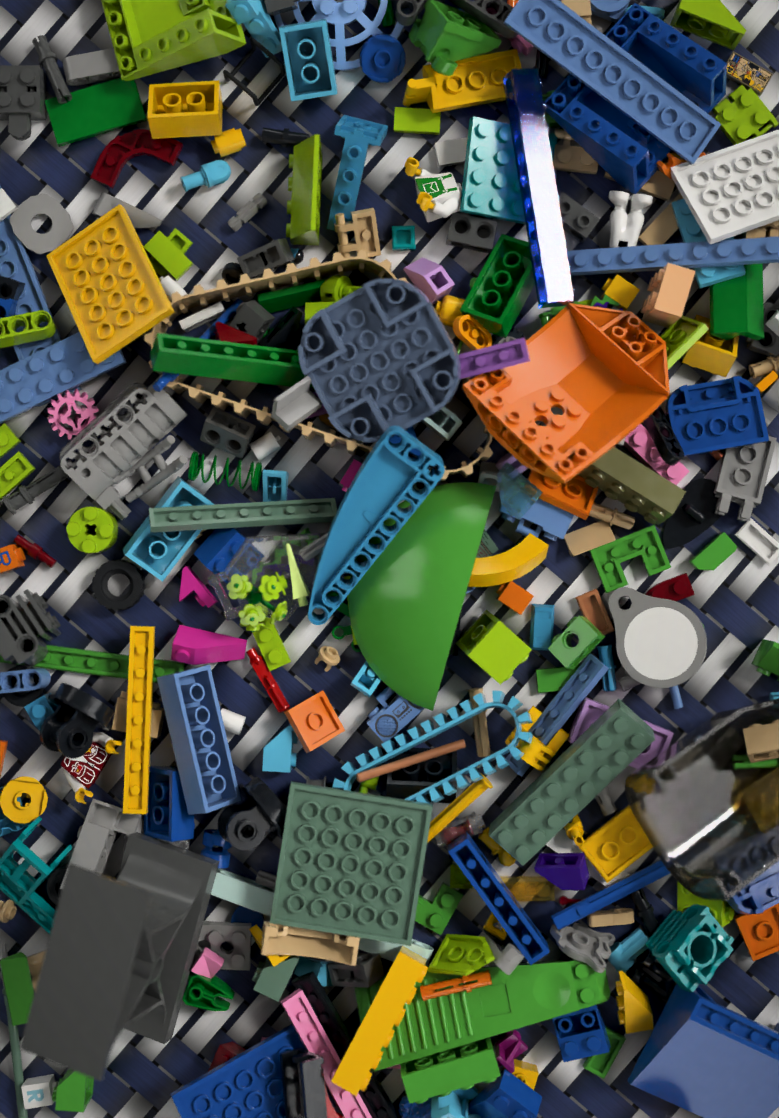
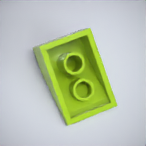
[670,0,746,50]

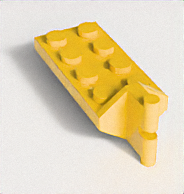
[403,49,528,113]

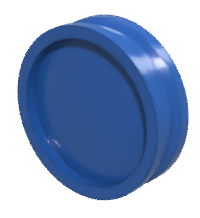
[231,906,264,937]

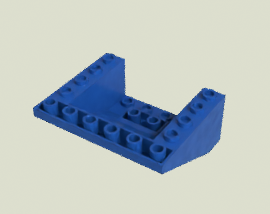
[543,3,727,194]
[627,984,779,1118]

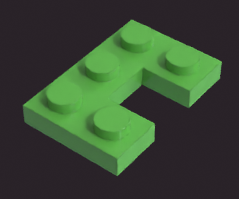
[589,525,671,593]
[415,872,463,935]

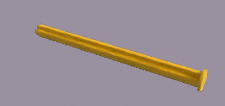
[427,773,493,843]

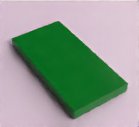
[44,78,147,147]

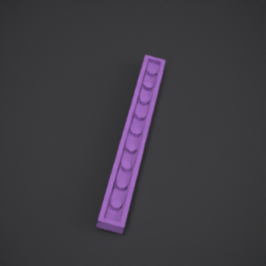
[306,337,531,419]

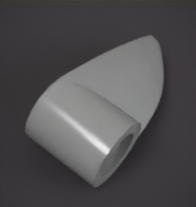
[92,192,162,228]

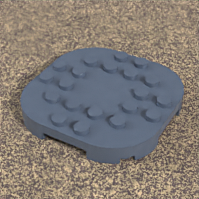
[298,278,461,442]

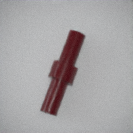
[13,535,57,568]

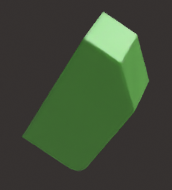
[689,532,737,570]

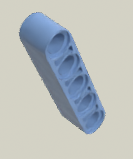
[0,668,51,694]

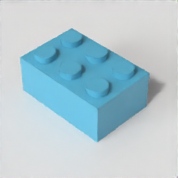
[279,19,338,101]

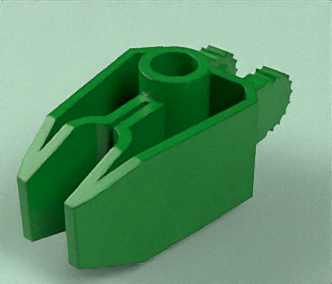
[182,971,235,1011]

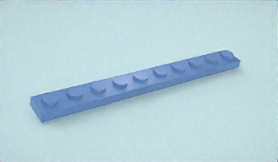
[546,236,779,277]

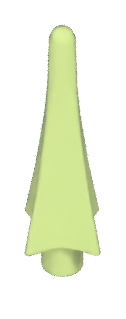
[285,543,310,607]

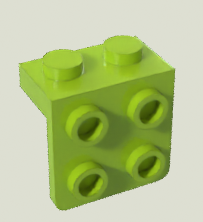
[677,875,734,927]

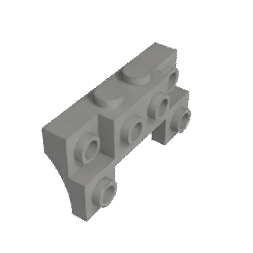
[60,799,142,889]

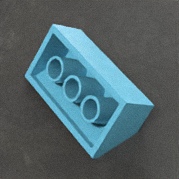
[122,476,215,582]

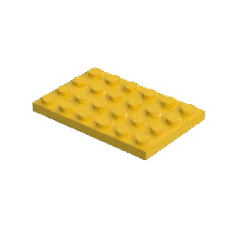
[46,204,174,365]

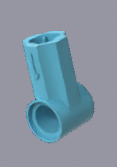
[607,927,649,973]

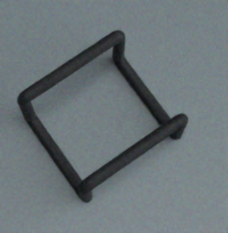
[223,38,285,106]

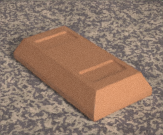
[575,588,615,635]

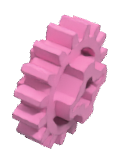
[47,389,99,440]

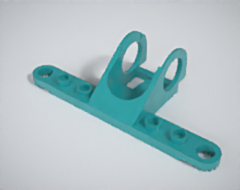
[0,816,74,934]

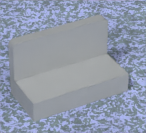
[271,376,322,431]

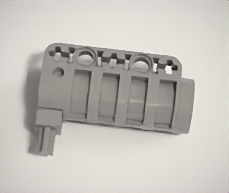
[59,380,188,520]

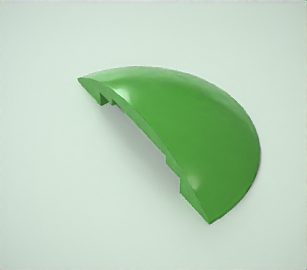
[348,482,496,711]

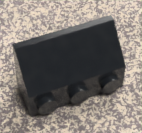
[386,747,457,803]

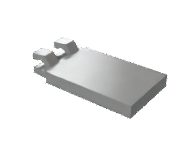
[714,436,777,522]

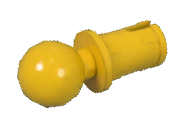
[478,827,516,866]

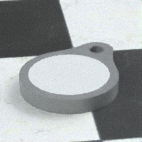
[608,587,707,688]

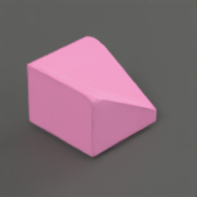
[191,947,225,979]

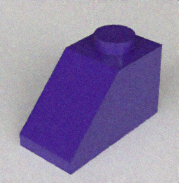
[534,853,589,891]

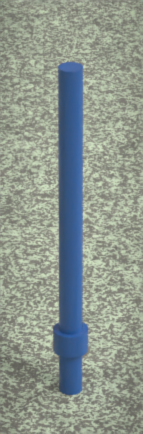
[153,299,243,392]

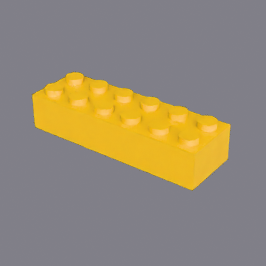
[331,945,428,1096]

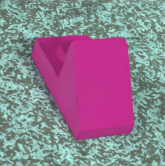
[179,566,218,608]

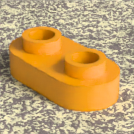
[453,315,492,351]

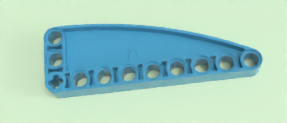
[308,426,445,625]

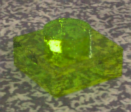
[450,863,473,889]

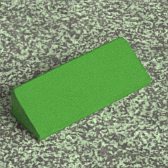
[0,952,34,1026]

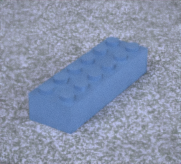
[157,665,241,815]

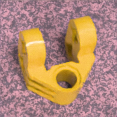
[505,706,570,771]

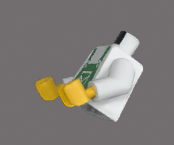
[404,157,463,223]

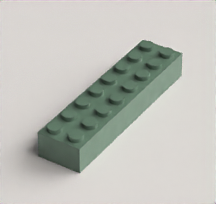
[489,699,655,866]

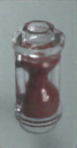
[435,811,486,848]

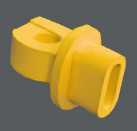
[564,814,585,846]

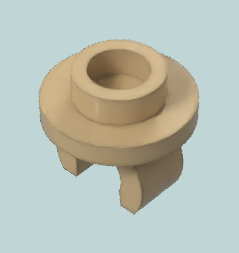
[315,646,340,672]
[0,899,17,923]

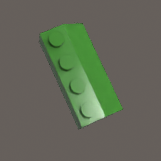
[401,1037,501,1104]

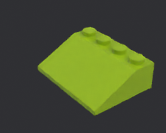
[286,134,323,246]

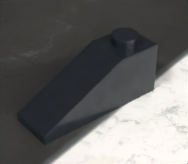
[257,307,303,350]

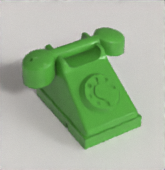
[409,0,502,76]

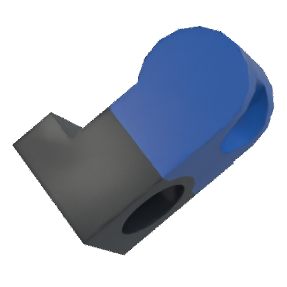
[0,276,25,318]

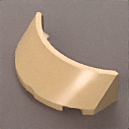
[261,921,360,966]

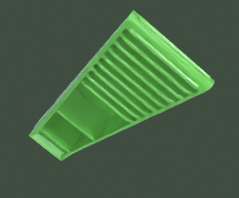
[354,958,610,1072]

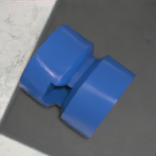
[200,829,232,868]

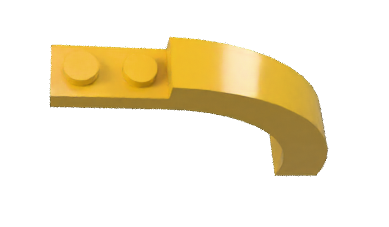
[468,533,549,587]

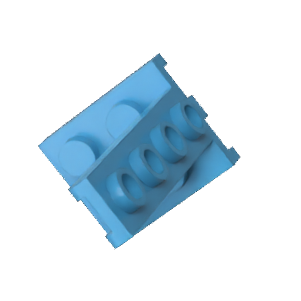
[327,115,388,234]

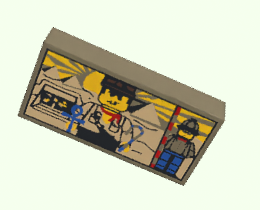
[726,51,773,96]

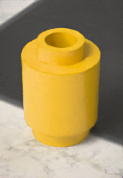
[211,128,246,157]

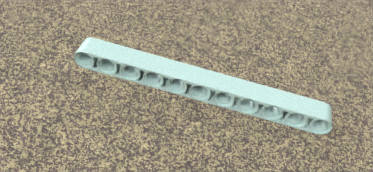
[211,868,434,967]

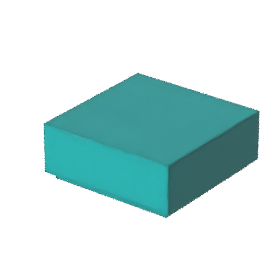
[392,225,416,251]

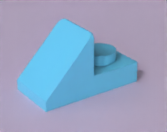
[350,661,381,698]

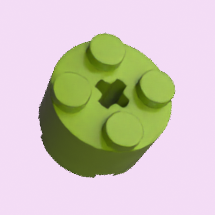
[66,507,118,553]

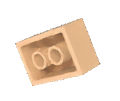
[640,263,695,328]

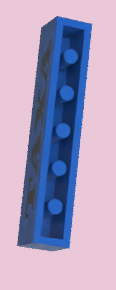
[448,831,550,965]

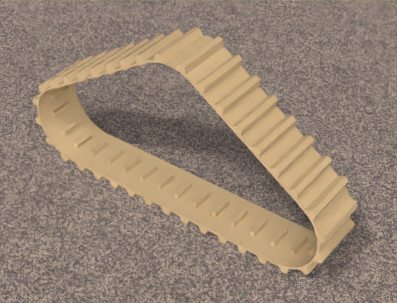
[144,250,493,482]

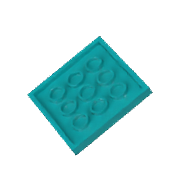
[460,116,557,228]

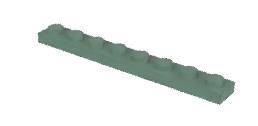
[149,498,337,533]

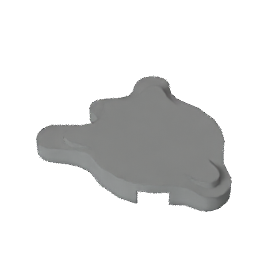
[550,923,615,973]

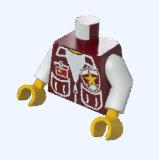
[61,732,123,804]

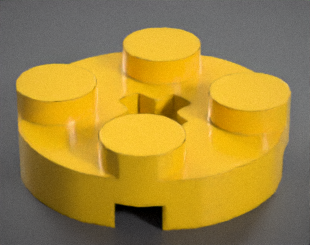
[0,776,48,824]

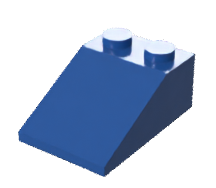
[468,1069,542,1118]

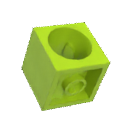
[456,609,532,685]

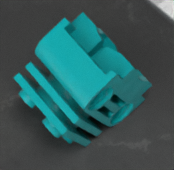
[645,904,734,993]

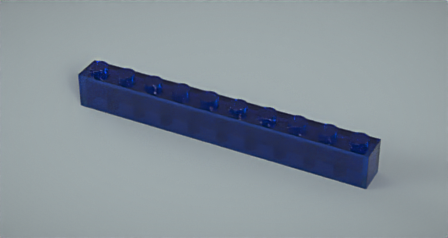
[503,68,575,308]

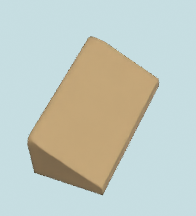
[564,520,616,557]

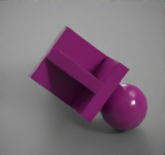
[495,1030,528,1073]

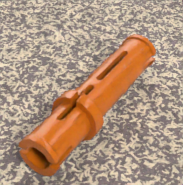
[420,970,492,1001]

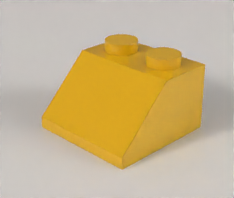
[682,314,739,377]

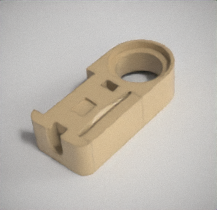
[587,908,635,927]

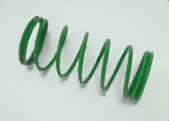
[188,451,262,492]

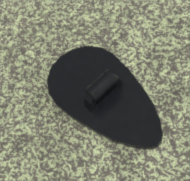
[662,478,722,549]

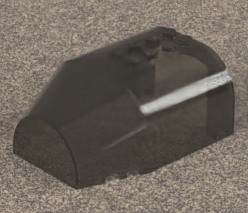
[625,698,779,900]

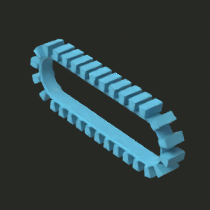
[332,690,533,804]

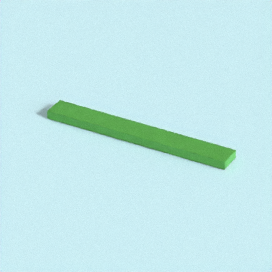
[0,644,185,683]

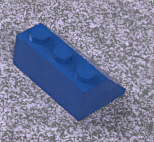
[144,766,195,842]

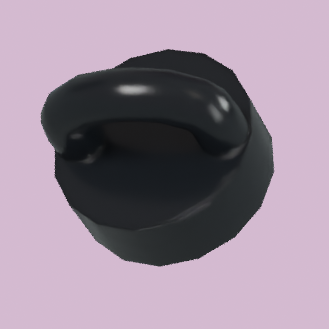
[222,262,244,285]

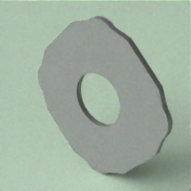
[10,193,73,255]

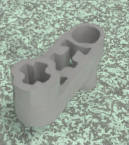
[479,930,525,975]

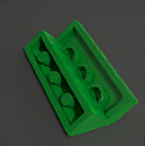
[710,264,764,340]

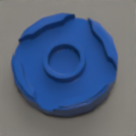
[360,34,406,83]

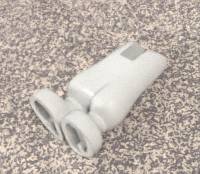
[608,191,653,248]

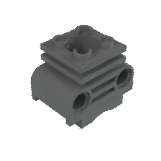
[0,589,62,669]

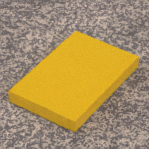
[578,803,662,883]

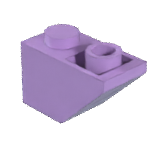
[403,257,455,305]

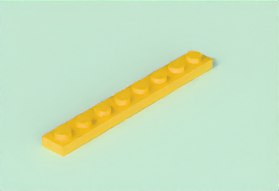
[123,625,155,814]

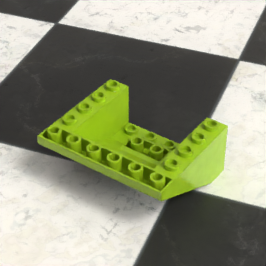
[101,0,246,81]

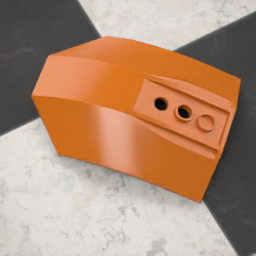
[462,303,670,484]

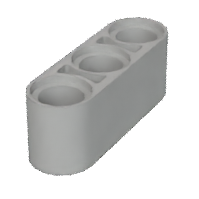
[62,48,121,86]

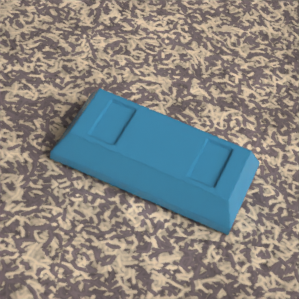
[529,604,555,651]

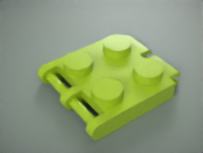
[712,85,779,145]

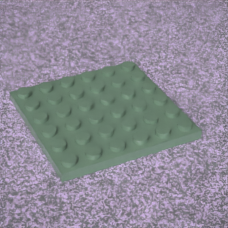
[270,782,433,946]

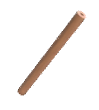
[356,739,466,783]

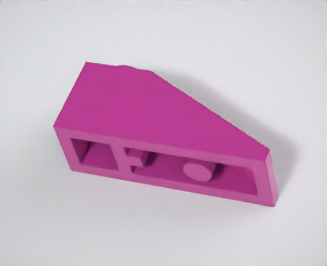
[171,625,247,665]

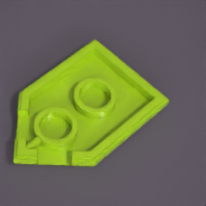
[427,934,495,976]

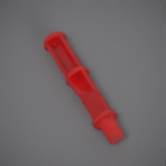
[246,648,290,713]

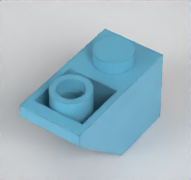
[262,724,298,773]

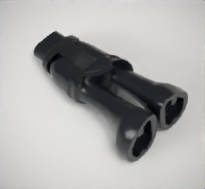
[626,948,677,1004]

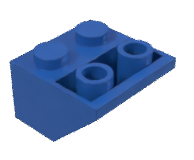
[194,528,264,584]
[552,1005,611,1062]

